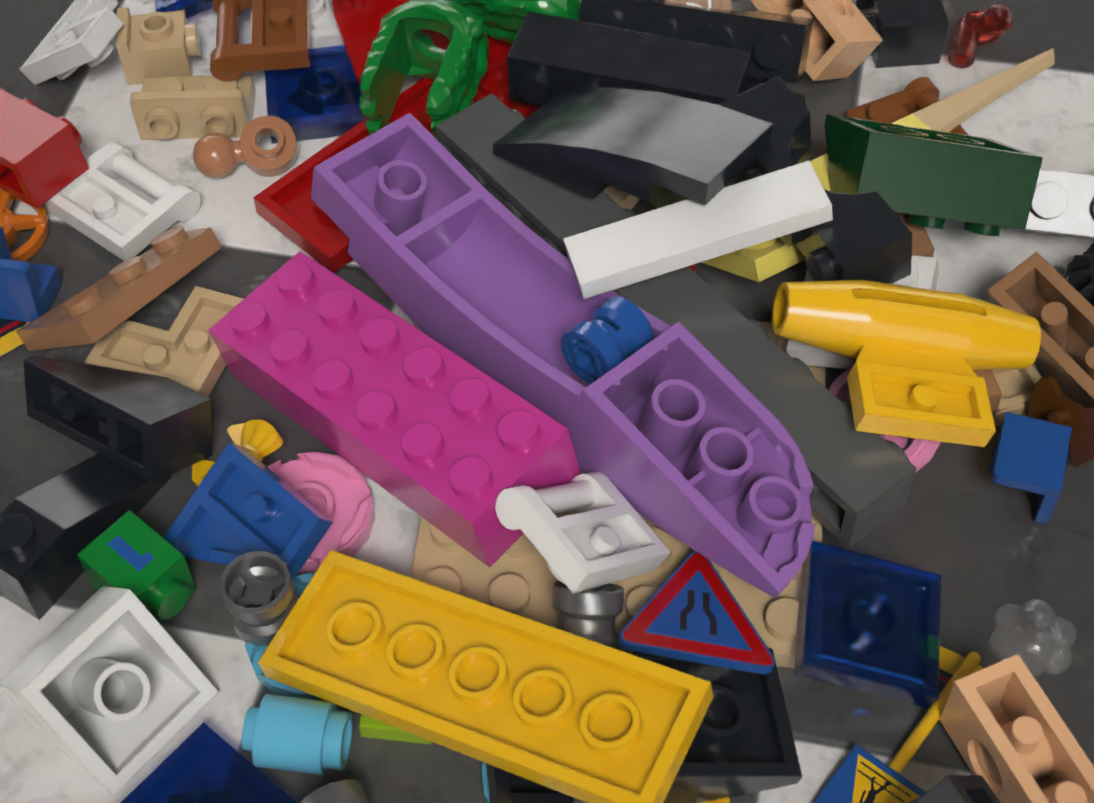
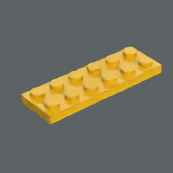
[258,550,713,803]

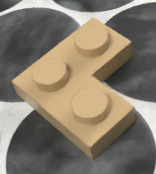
[84,286,243,397]

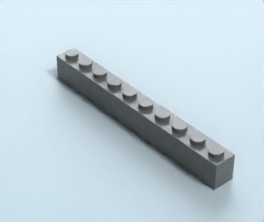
[436,93,916,549]

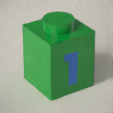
[77,510,197,623]

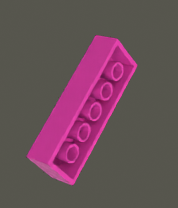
[208,251,581,567]

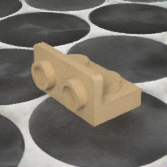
[130,75,256,140]

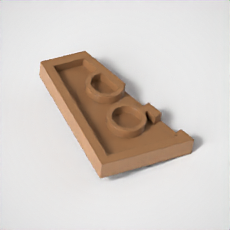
[16,226,222,351]

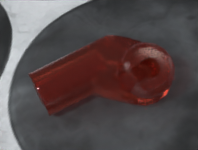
[948,3,1013,69]

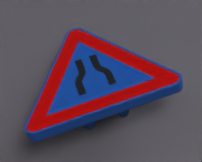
[618,551,776,675]

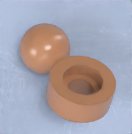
[193,116,298,178]

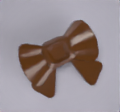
[1029,375,1094,467]

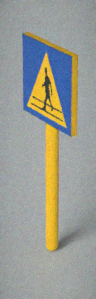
[814,651,981,803]

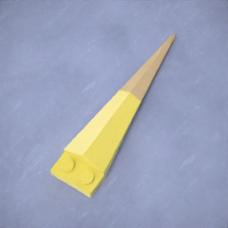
[701,48,1055,282]

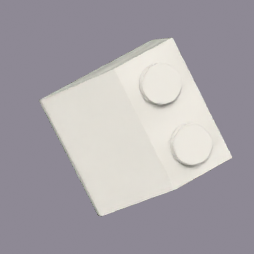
[0,586,219,796]

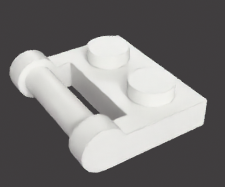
[45,141,201,261]
[495,471,671,593]

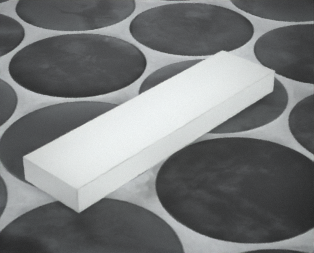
[563,161,833,299]

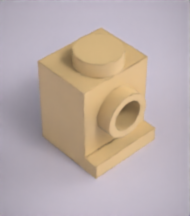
[116,7,201,85]

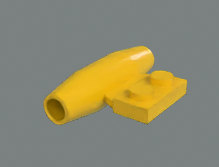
[772,280,1041,447]

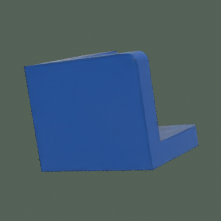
[0,227,62,322]
[989,412,1072,525]

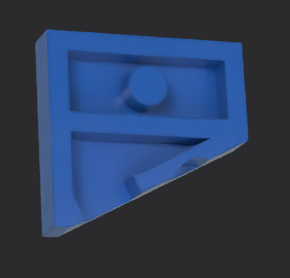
[163,442,333,578]

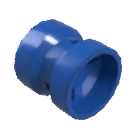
[561,296,654,385]

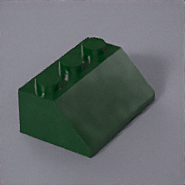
[824,114,1043,236]

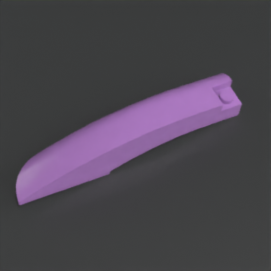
[311,113,816,598]

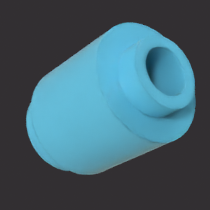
[242,694,353,776]

